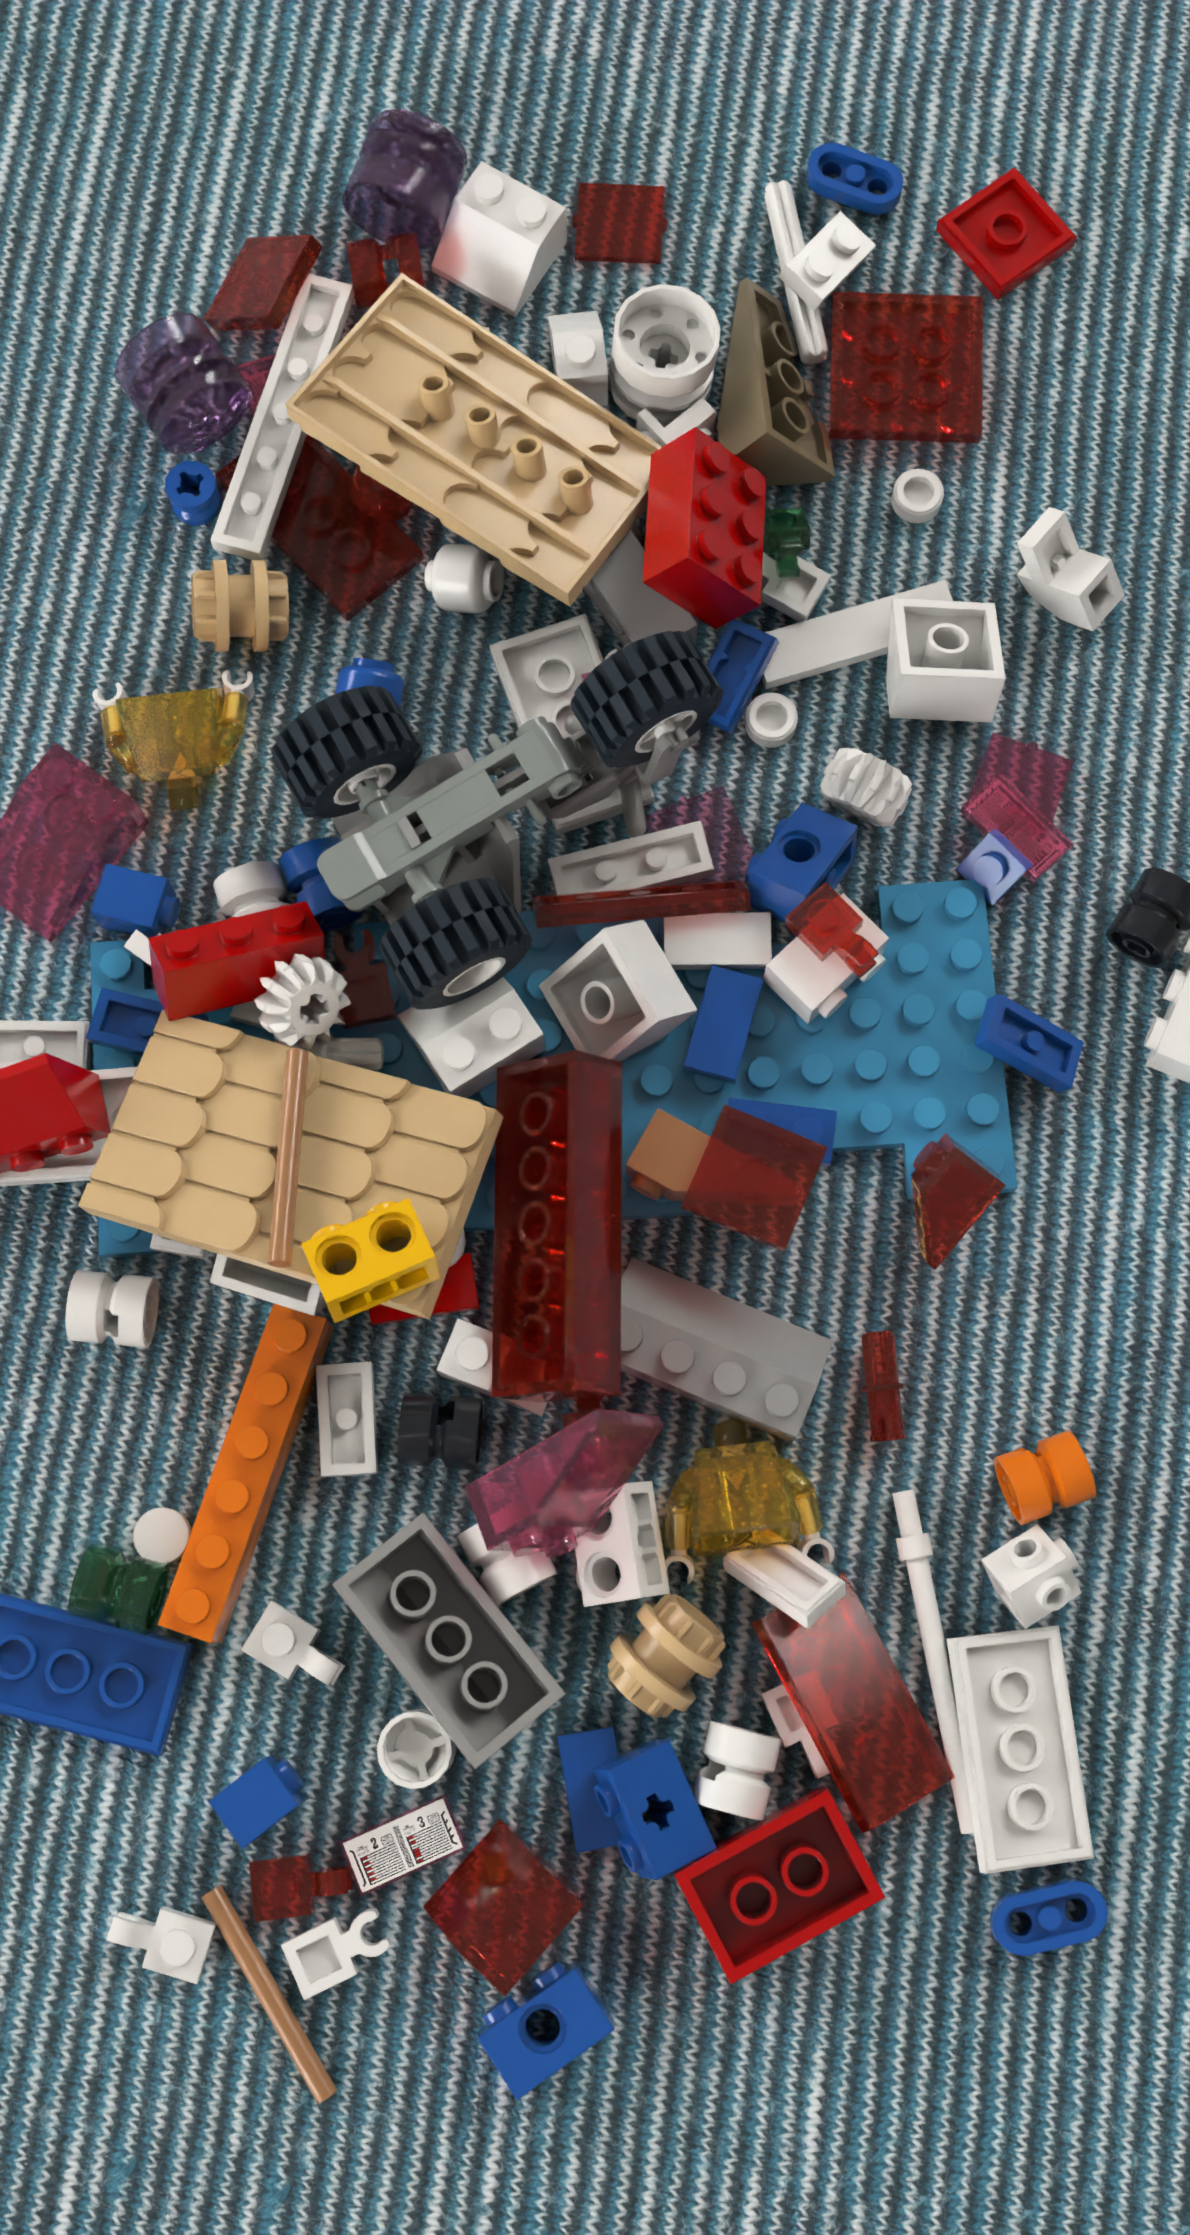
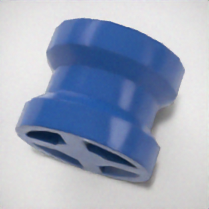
[165,461,222,526]

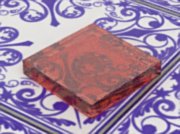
[203,234,322,330]
[681,1104,828,1252]

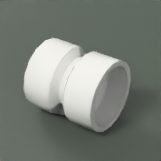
[213,861,290,918]
[65,1270,159,1348]
[457,1503,557,1606]
[377,1708,457,1789]
[693,1721,782,1820]

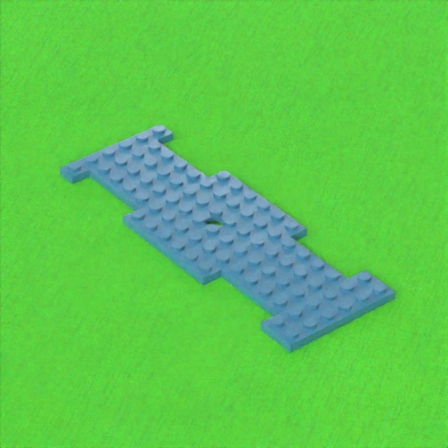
[90,879,1017,1258]

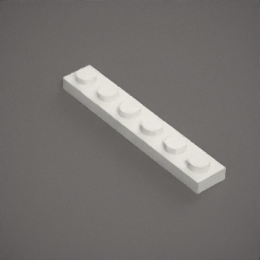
[210,273,355,560]

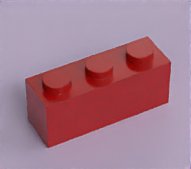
[148,901,325,1021]

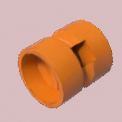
[994,1430,1096,1525]

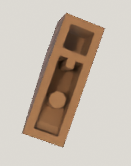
[625,1108,803,1207]

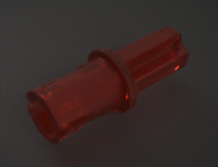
[861,1331,906,1442]

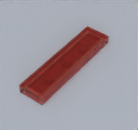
[532,880,751,928]

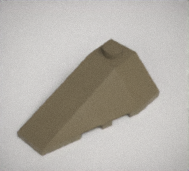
[717,277,835,486]

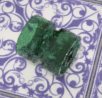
[68,1543,170,1636]

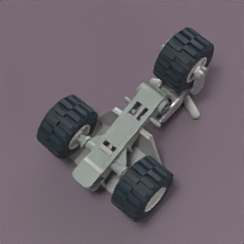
[271,630,723,1010]

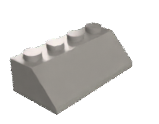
[589,1257,833,1443]
[332,1513,566,1770]

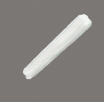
[764,180,828,365]

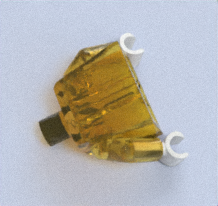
[92,670,255,811]
[665,1420,834,1584]

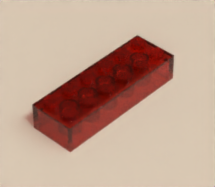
[491,1050,622,1402]

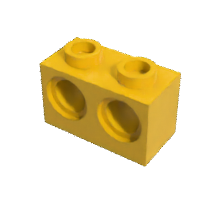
[301,1198,441,1324]

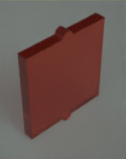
[572,182,668,264]

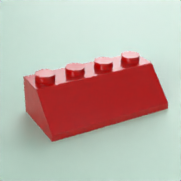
[0,1053,111,1174]

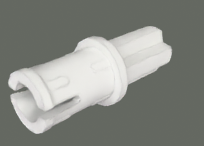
[275,1032,384,1070]

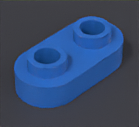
[806,143,903,215]
[990,1879,1108,1956]

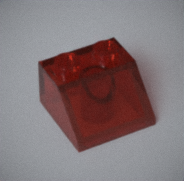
[423,1818,585,1997]

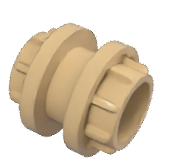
[191,559,289,652]
[607,1594,725,1718]

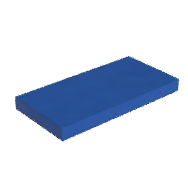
[0,1593,195,1756]

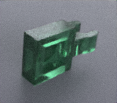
[763,508,811,578]

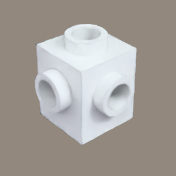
[981,1524,1081,1629]

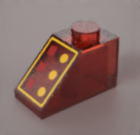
[911,1133,1006,1270]

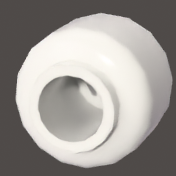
[425,543,504,614]

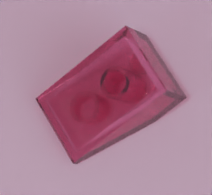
[0,743,149,943]
[465,1409,663,1557]

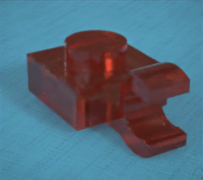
[785,882,878,978]
[249,1853,353,1922]

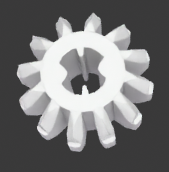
[820,748,912,827]
[253,953,351,1049]

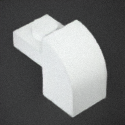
[1017,507,1125,631]

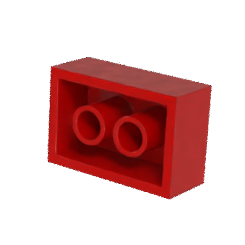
[642,427,766,629]
[673,1785,886,1985]

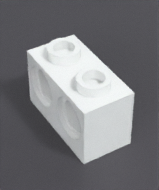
[567,1481,670,1607]

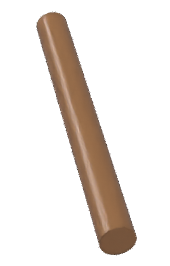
[268,1048,309,1268]
[201,1885,338,2104]

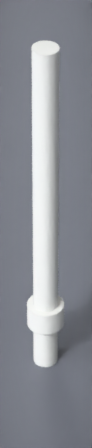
[892,1489,974,1834]

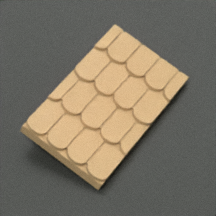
[285,272,662,606]
[78,1010,503,1320]

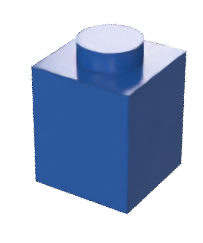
[91,863,180,938]
[209,1755,305,1849]

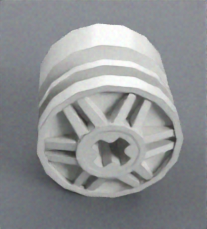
[608,284,721,427]

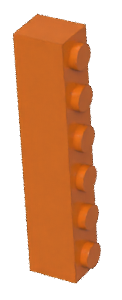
[158,1303,334,1643]

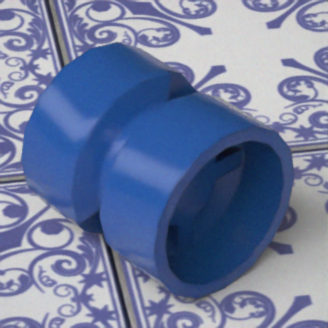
[278,837,366,933]

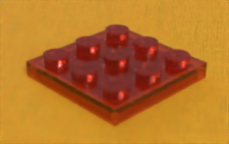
[828,291,983,443]

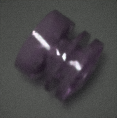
[342,109,468,250]
[114,313,252,455]

